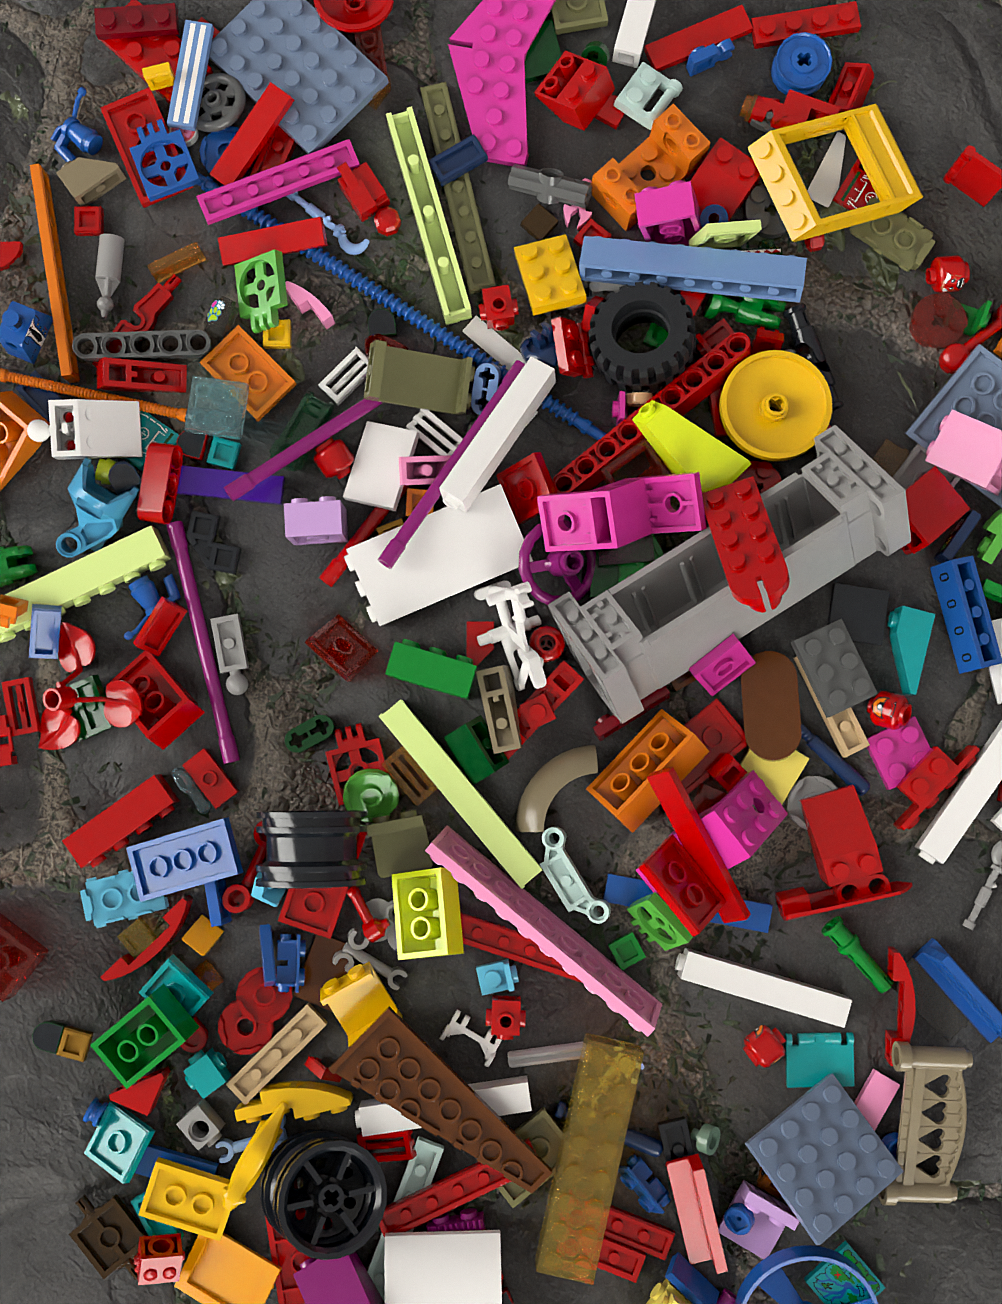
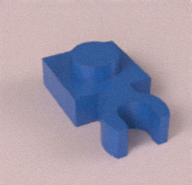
[686,38,735,77]

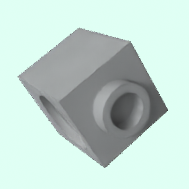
[176,1098,226,1150]

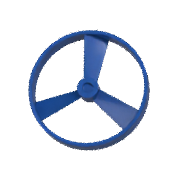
[735,1245,878,1304]

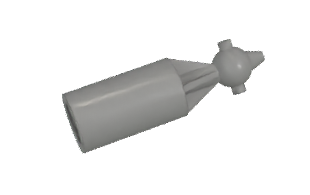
[95,234,125,318]

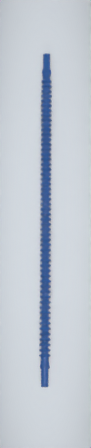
[184,165,607,441]

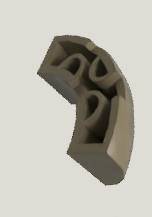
[515,745,598,832]

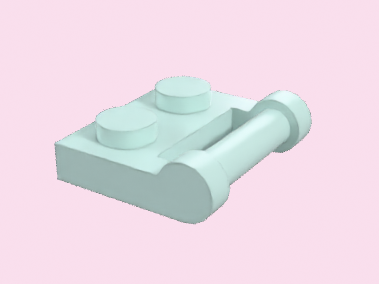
[613,62,683,130]

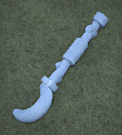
[286,192,369,255]

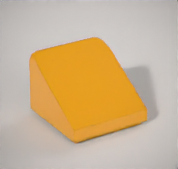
[182,914,224,956]

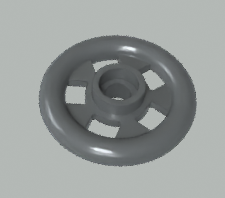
[196,73,246,132]

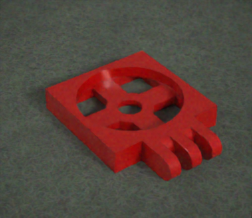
[325,723,389,806]

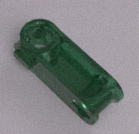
[269,391,334,472]

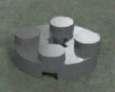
[744,183,787,239]

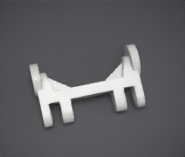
[439,1009,502,1067]

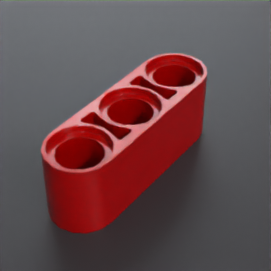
[137,442,183,524]

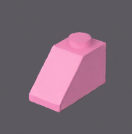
[399,455,451,485]

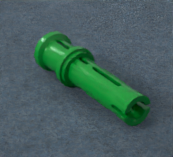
[821,916,894,993]

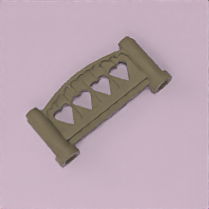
[878,1041,973,1206]

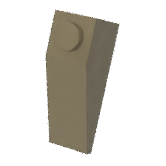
[476,665,522,754]

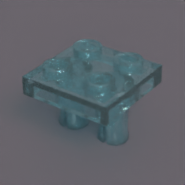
[184,376,249,440]

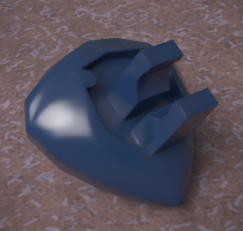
[520,321,558,368]

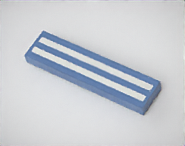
[167,20,214,131]

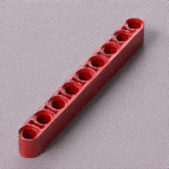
[552,332,752,493]

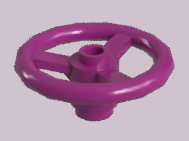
[518,520,596,605]

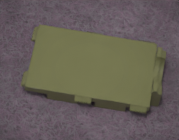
[849,197,936,272]

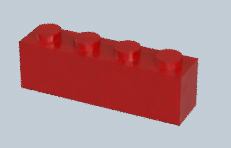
[62,774,180,868]

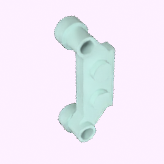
[540,826,611,924]

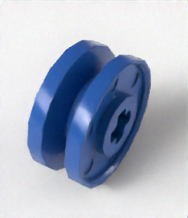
[771,32,832,96]

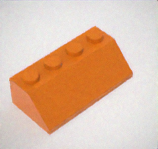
[586,709,709,833]

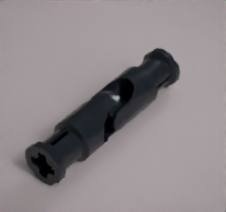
[783,304,844,411]

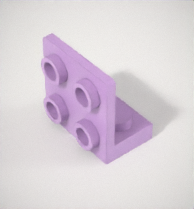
[718,1180,800,1259]

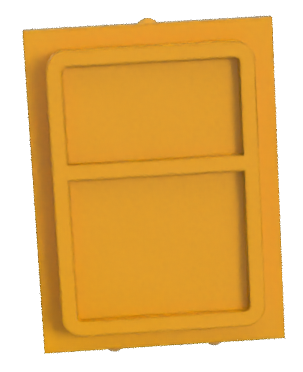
[174,1232,282,1304]

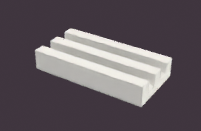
[318,347,368,406]
[406,409,463,456]

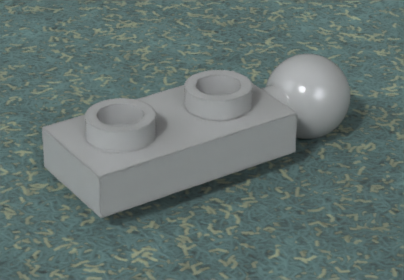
[210,614,249,695]

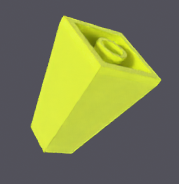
[632,400,751,493]

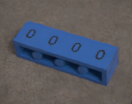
[930,556,1002,674]

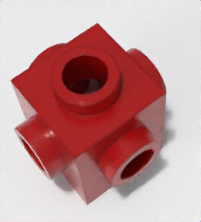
[478,285,519,331]
[486,995,526,1040]

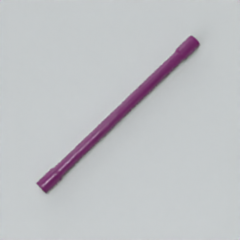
[377,360,525,569]
[224,399,384,501]
[166,521,240,764]

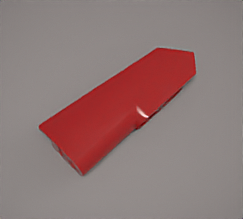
[775,872,913,921]

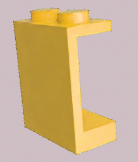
[320,961,402,1047]

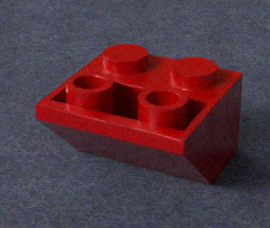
[534,50,615,131]

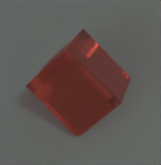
[692,784,727,814]

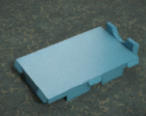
[80,869,169,928]

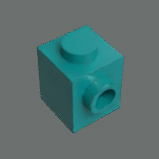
[183,1048,232,1099]

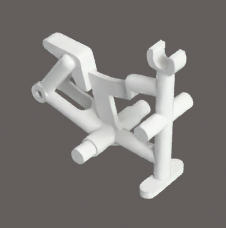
[474,580,546,691]

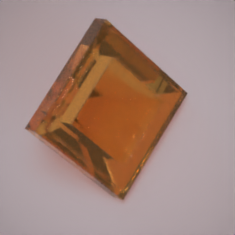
[192,959,224,991]

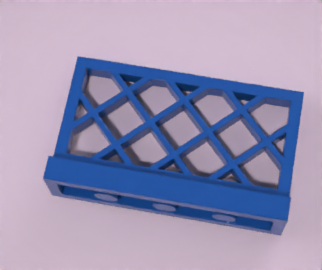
[912,938,1002,1043]

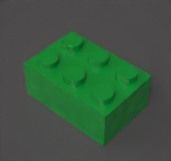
[385,639,478,700]
[90,984,199,1089]

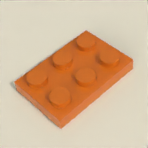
[199,325,297,422]

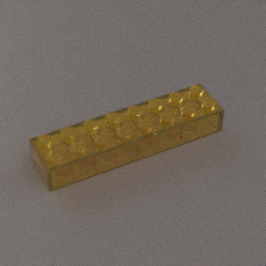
[535,1033,644,1285]

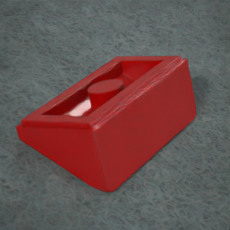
[828,62,874,113]

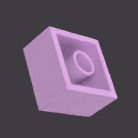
[284,496,348,545]

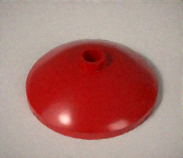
[314,0,394,33]

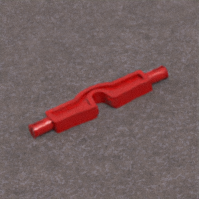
[92,273,182,367]

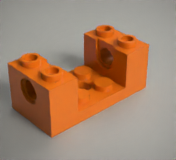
[591,103,711,232]

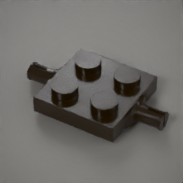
[69,1194,148,1280]

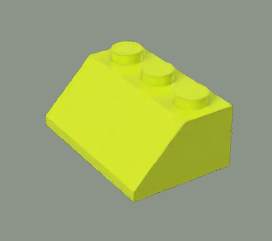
[391,867,464,960]

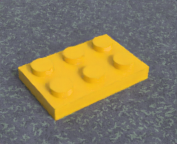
[514,234,587,316]
[138,1157,230,1241]

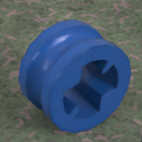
[83,1097,109,1127]

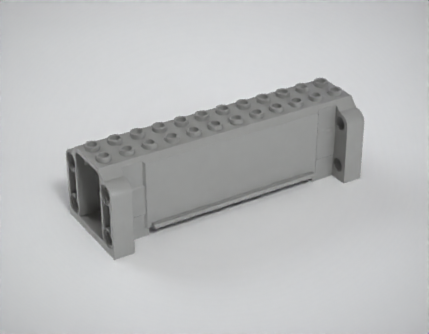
[548,425,911,724]

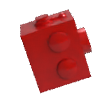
[134,1233,185,1285]

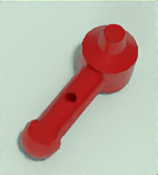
[347,886,391,943]

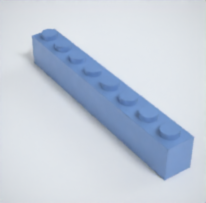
[579,236,807,303]

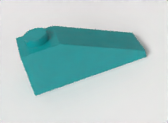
[887,606,935,696]

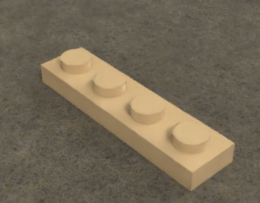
[793,657,870,758]
[226,1002,328,1105]

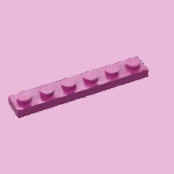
[196,139,360,225]

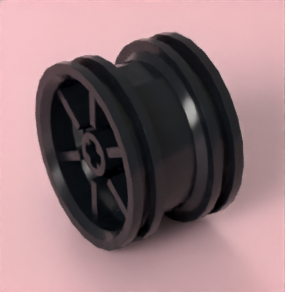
[256,810,367,888]
[260,1128,387,1260]

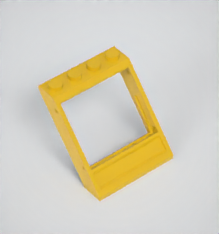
[747,104,923,242]

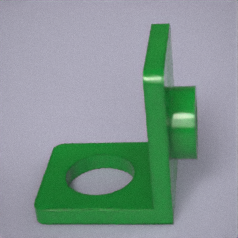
[943,300,992,337]

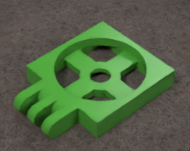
[234,249,288,334]
[626,892,693,951]

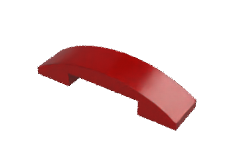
[504,660,584,759]
[101,895,193,981]
[885,946,916,1066]

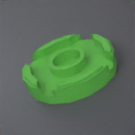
[343,769,399,822]

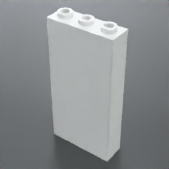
[344,484,533,626]

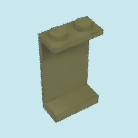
[363,340,475,415]

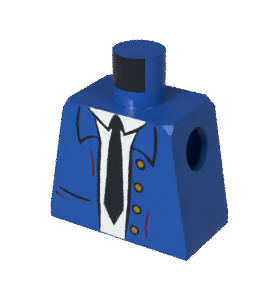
[0,301,53,364]

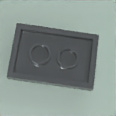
[790,619,878,718]

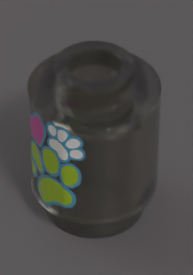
[204,296,239,340]

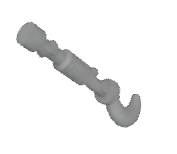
[963,840,1002,930]

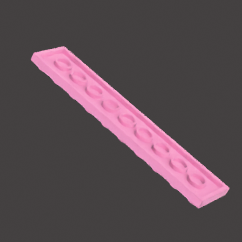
[425,825,662,1036]

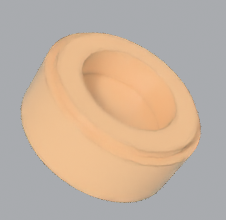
[626,392,653,407]

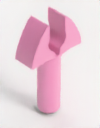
[563,178,592,231]

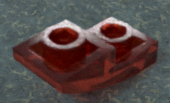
[355,24,388,78]

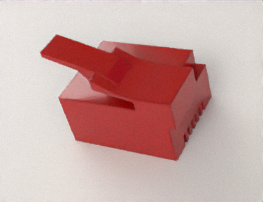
[337,162,390,222]

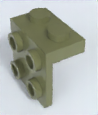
[367,810,433,878]

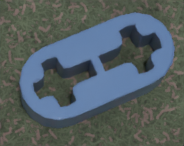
[471,363,502,415]

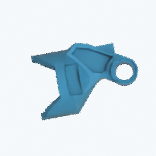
[56,457,140,557]

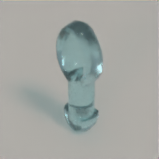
[172,768,211,813]

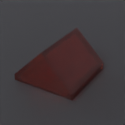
[305,614,378,682]

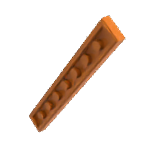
[30,164,80,383]

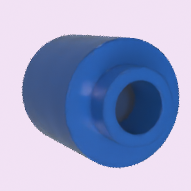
[700,204,729,227]

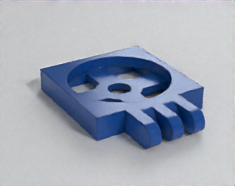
[129,119,201,202]

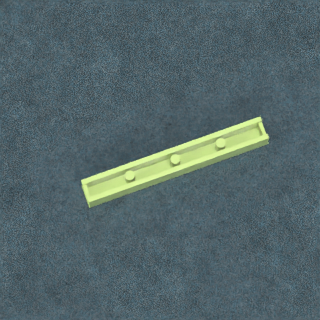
[386,107,472,325]
[379,700,542,889]

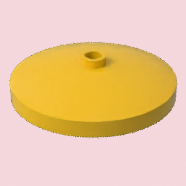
[719,350,832,461]

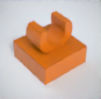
[0,594,29,628]

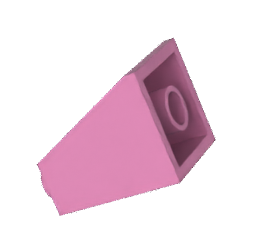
[925,410,1002,496]

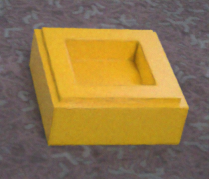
[142,62,175,91]
[263,319,291,349]

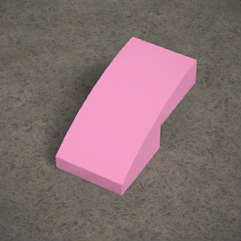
[285,281,335,330]

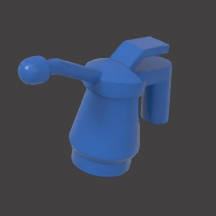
[50,87,103,162]
[124,574,181,640]

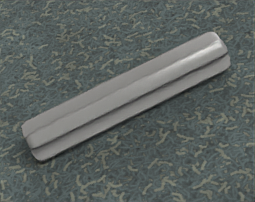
[507,1041,590,1068]

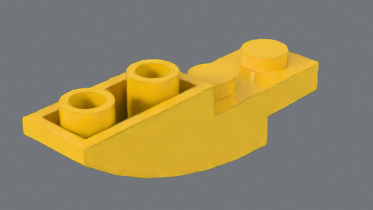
[234,1081,353,1123]

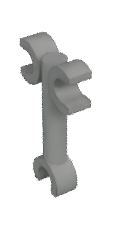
[332,928,408,990]

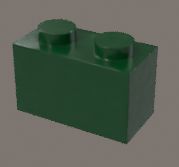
[444,715,510,785]

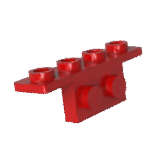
[893,745,980,830]

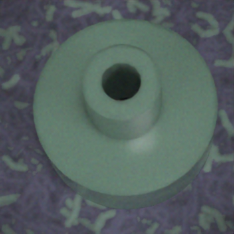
[691,1123,720,1155]

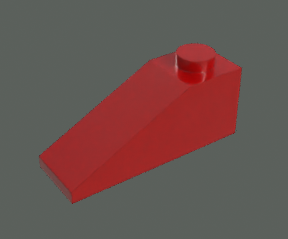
[97,357,187,393]

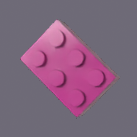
[634,180,703,246]

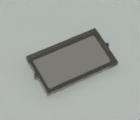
[891,950,969,1042]

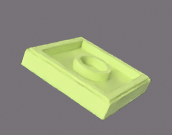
[689,220,762,249]

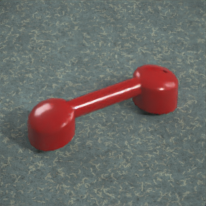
[939,305,1002,374]
[222,821,266,913]

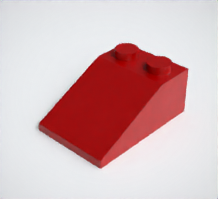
[691,137,761,223]
[106,651,205,750]
[799,784,883,887]

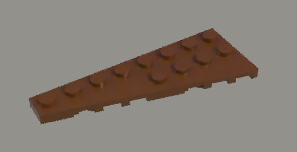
[329,1006,552,1193]

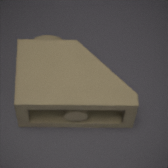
[56,157,127,206]

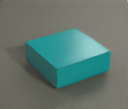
[206,436,242,471]

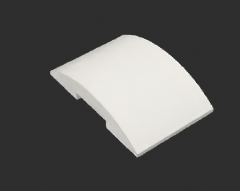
[384,1230,502,1304]

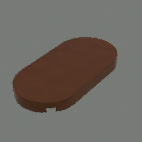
[741,651,802,762]

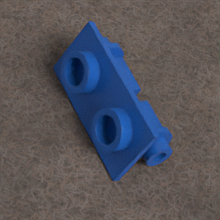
[275,934,306,993]
[616,1154,671,1214]

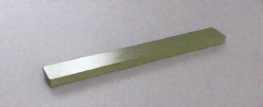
[420,82,496,294]

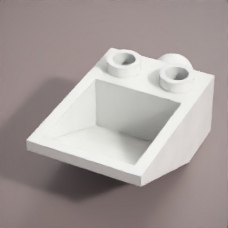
[27,399,143,460]

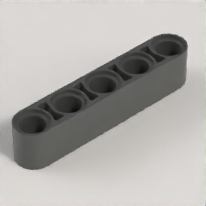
[72,329,213,362]

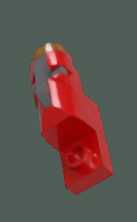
[739,89,840,133]

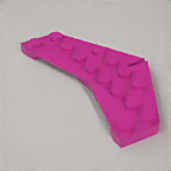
[448,0,556,166]

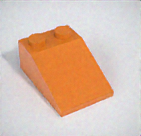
[0,391,50,491]

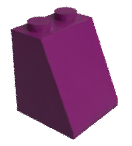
[293,1251,385,1304]

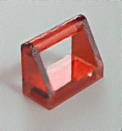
[600,437,669,485]

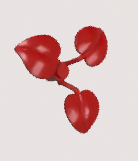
[38,622,143,750]

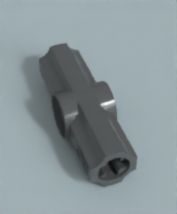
[508,164,592,208]

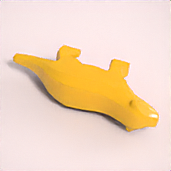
[222,1102,287,1211]

